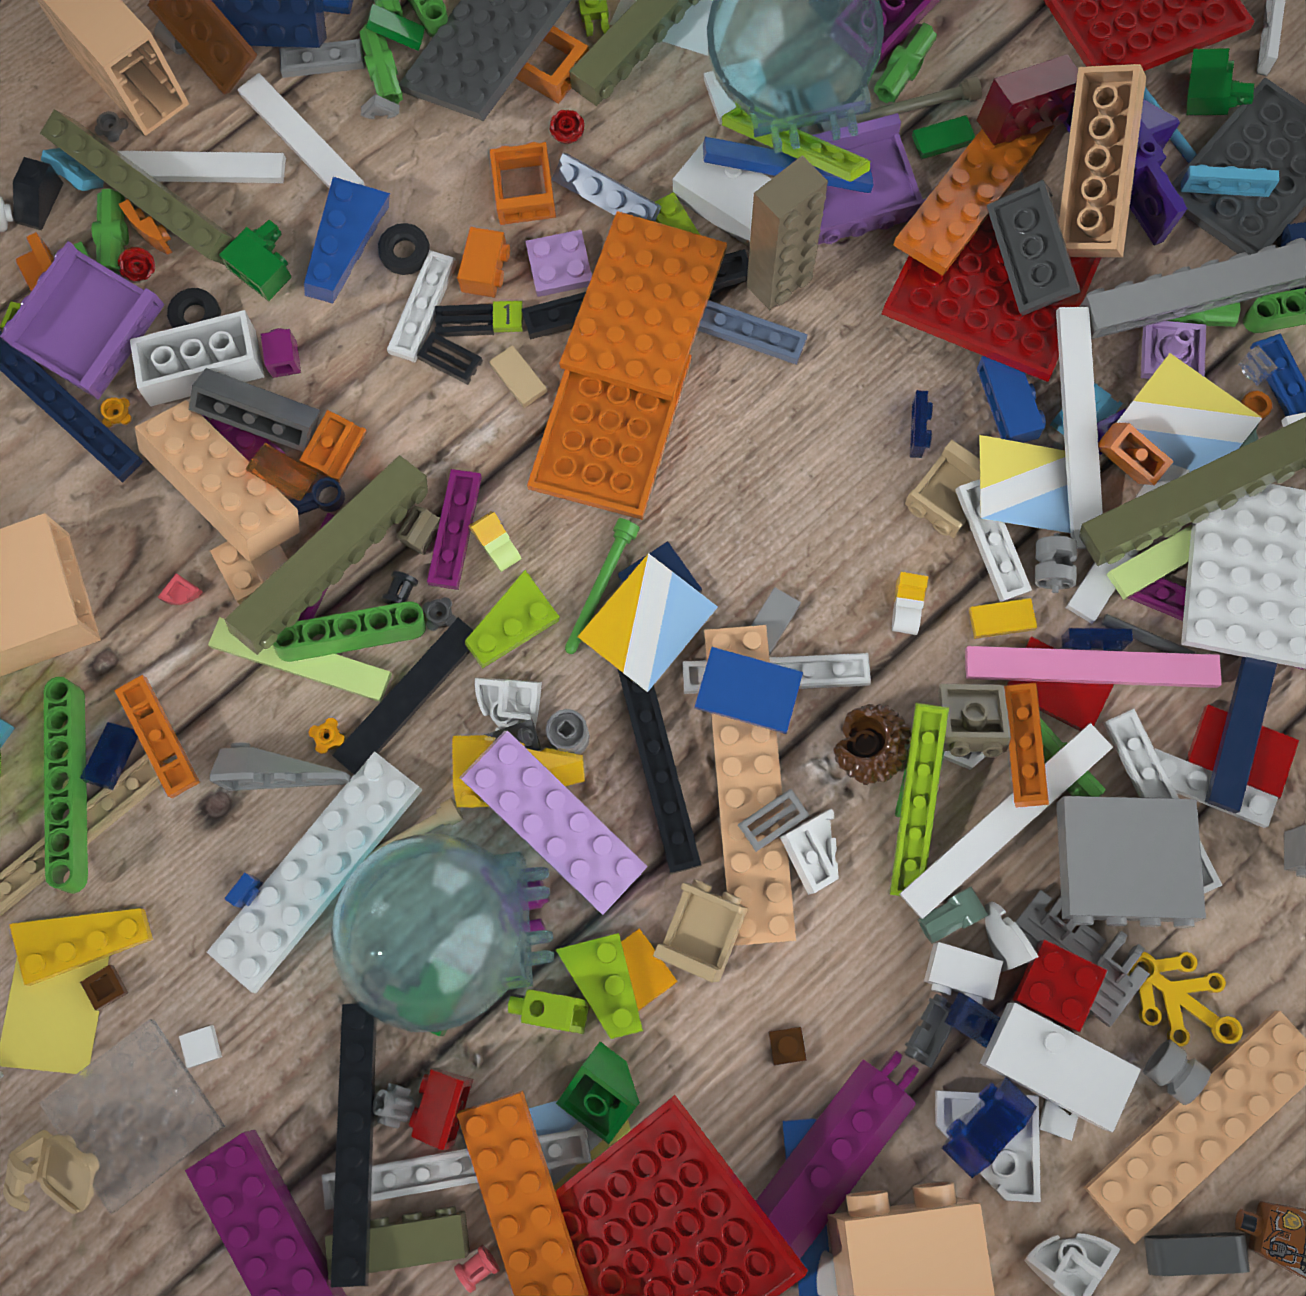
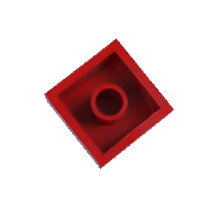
[1012,939,1108,1032]

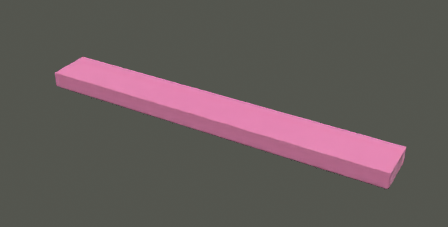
[965,646,1222,688]

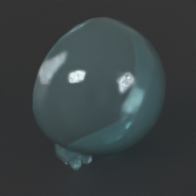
[707,0,884,153]
[331,833,554,1032]

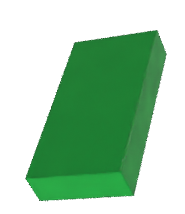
[366,4,425,51]
[912,115,975,160]

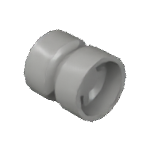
[546,709,590,755]
[1143,1040,1211,1105]

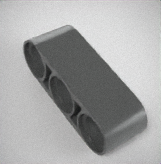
[1144,1232,1250,1276]

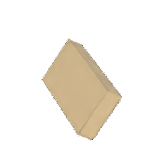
[489,345,548,408]

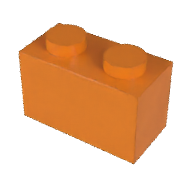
[457,227,510,298]
[1098,423,1174,486]

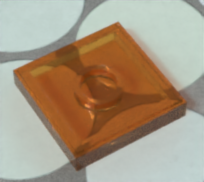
[246,443,318,501]

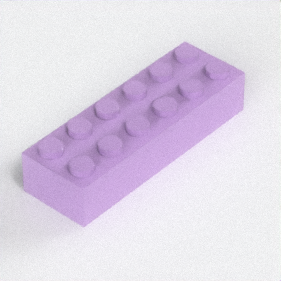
[459,731,648,915]

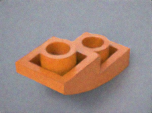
[119,199,172,255]

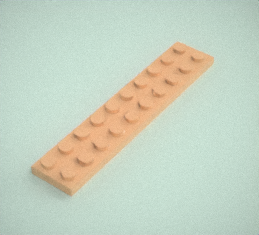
[704,625,796,946]

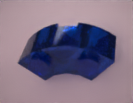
[942,1077,1037,1178]

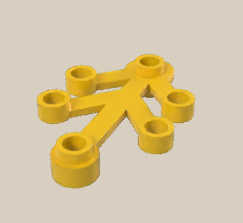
[1127,952,1243,1047]

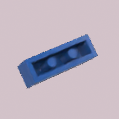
[977,356,1046,443]

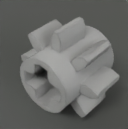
[373,1083,415,1129]

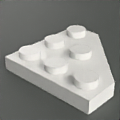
[935,1090,1041,1202]

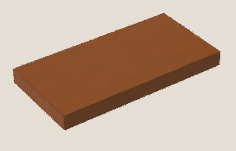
[147,0,258,95]

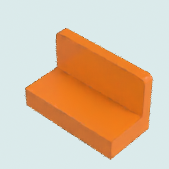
[16,232,54,292]

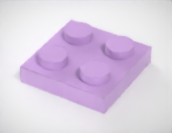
[525,230,592,297]

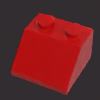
[409,1068,474,1150]

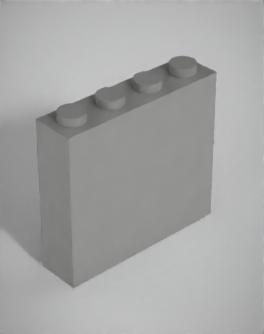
[1056,796,1206,928]

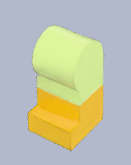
[468,511,522,572]

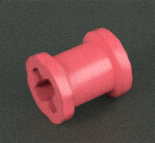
[454,1245,500,1293]

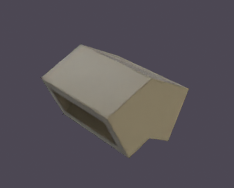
[396,506,440,555]

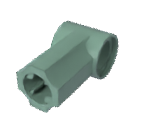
[917,887,988,944]

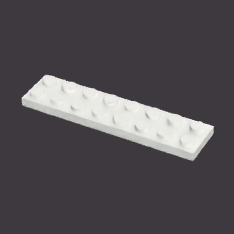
[207,751,422,994]

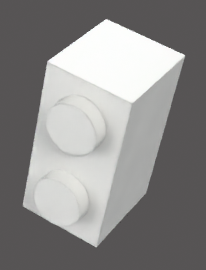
[924,942,1003,1005]

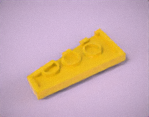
[9,908,153,986]

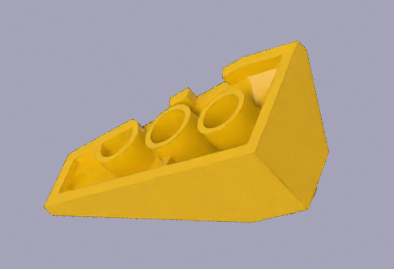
[452,735,585,808]

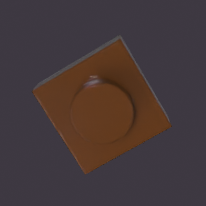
[80,965,128,1011]
[768,1027,807,1065]

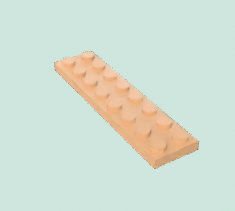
[1084,1011,1306,1245]

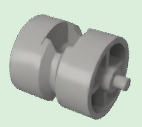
[1035,533,1077,593]

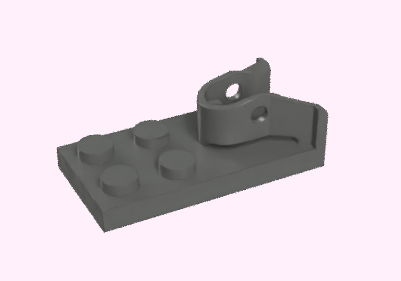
[987,180,1080,316]

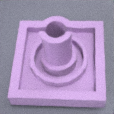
[1141,321,1206,379]

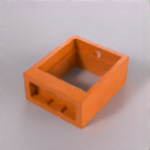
[516,26,589,104]
[490,142,556,225]

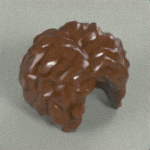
[833,704,911,785]

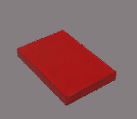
[1006,636,1114,731]
[1186,704,1300,800]

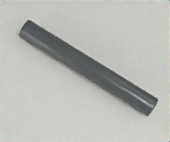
[1101,614,1195,654]

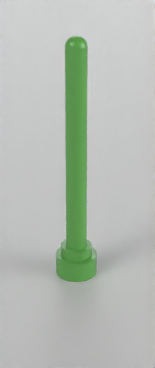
[565,518,640,654]

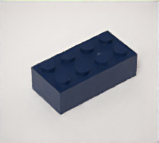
[212,0,327,48]

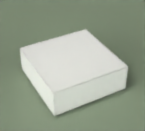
[179,1025,222,1068]
[1039,1099,1078,1141]

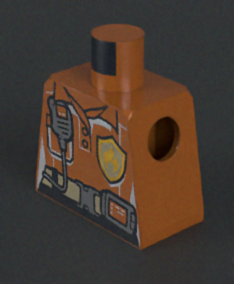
[1235,1201,1306,1279]

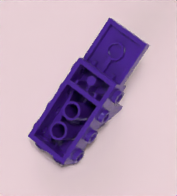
[1063,99,1188,246]

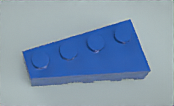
[304,177,390,304]

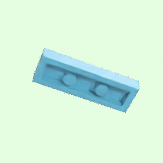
[1181,164,1279,197]

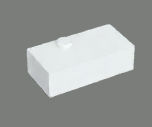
[673,141,771,247]
[130,310,265,407]
[980,1003,1141,1132]

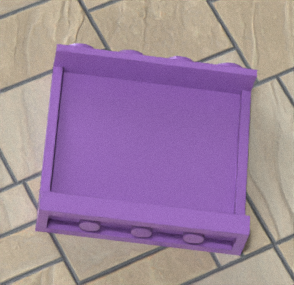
[812,113,927,244]
[0,241,164,400]

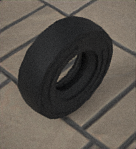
[378,223,430,275]
[167,288,221,328]

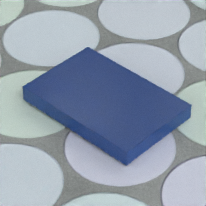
[694,647,803,734]

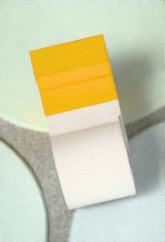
[892,572,928,635]

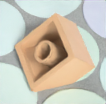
[210,541,288,604]

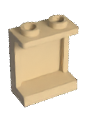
[905,439,980,538]
[653,879,748,983]

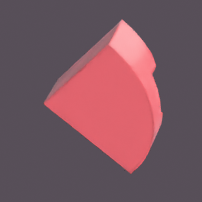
[158,573,203,605]

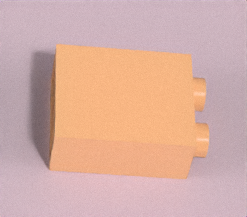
[37,0,189,136]
[0,513,101,677]
[828,1182,995,1296]

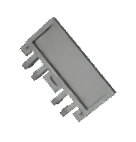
[1016,890,1150,1027]

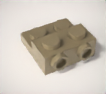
[939,684,1011,757]

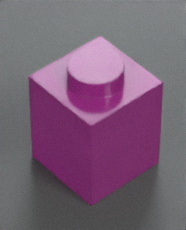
[261,328,301,378]

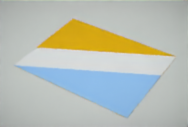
[577,553,718,692]

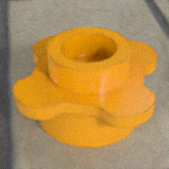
[101,397,132,428]
[308,718,345,754]

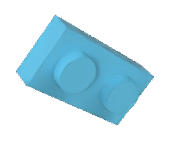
[41,148,104,191]

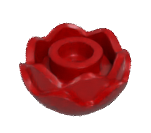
[550,110,584,144]
[118,247,155,281]

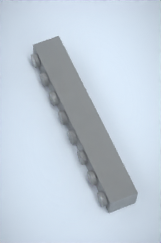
[1079,238,1306,339]

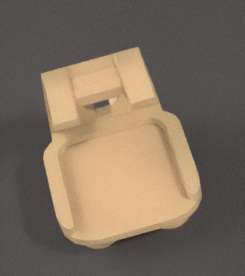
[3,1130,99,1214]

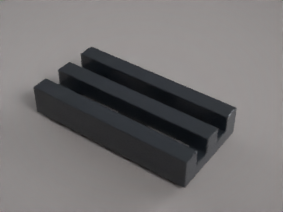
[435,304,494,337]
[417,332,483,385]

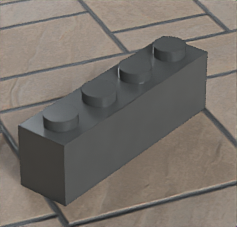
[188,368,320,452]

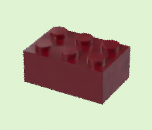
[977,54,1078,145]

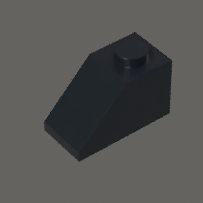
[13,157,64,231]

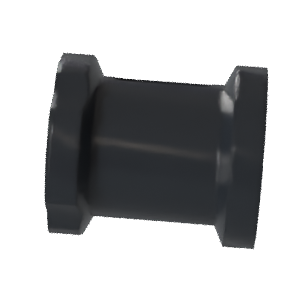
[381,571,418,605]

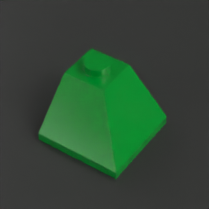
[556,1042,640,1144]

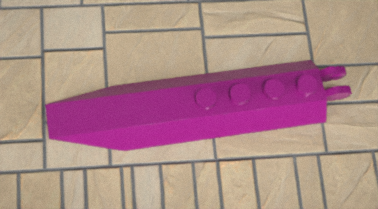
[755,1050,919,1259]

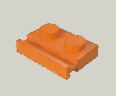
[299,410,367,483]

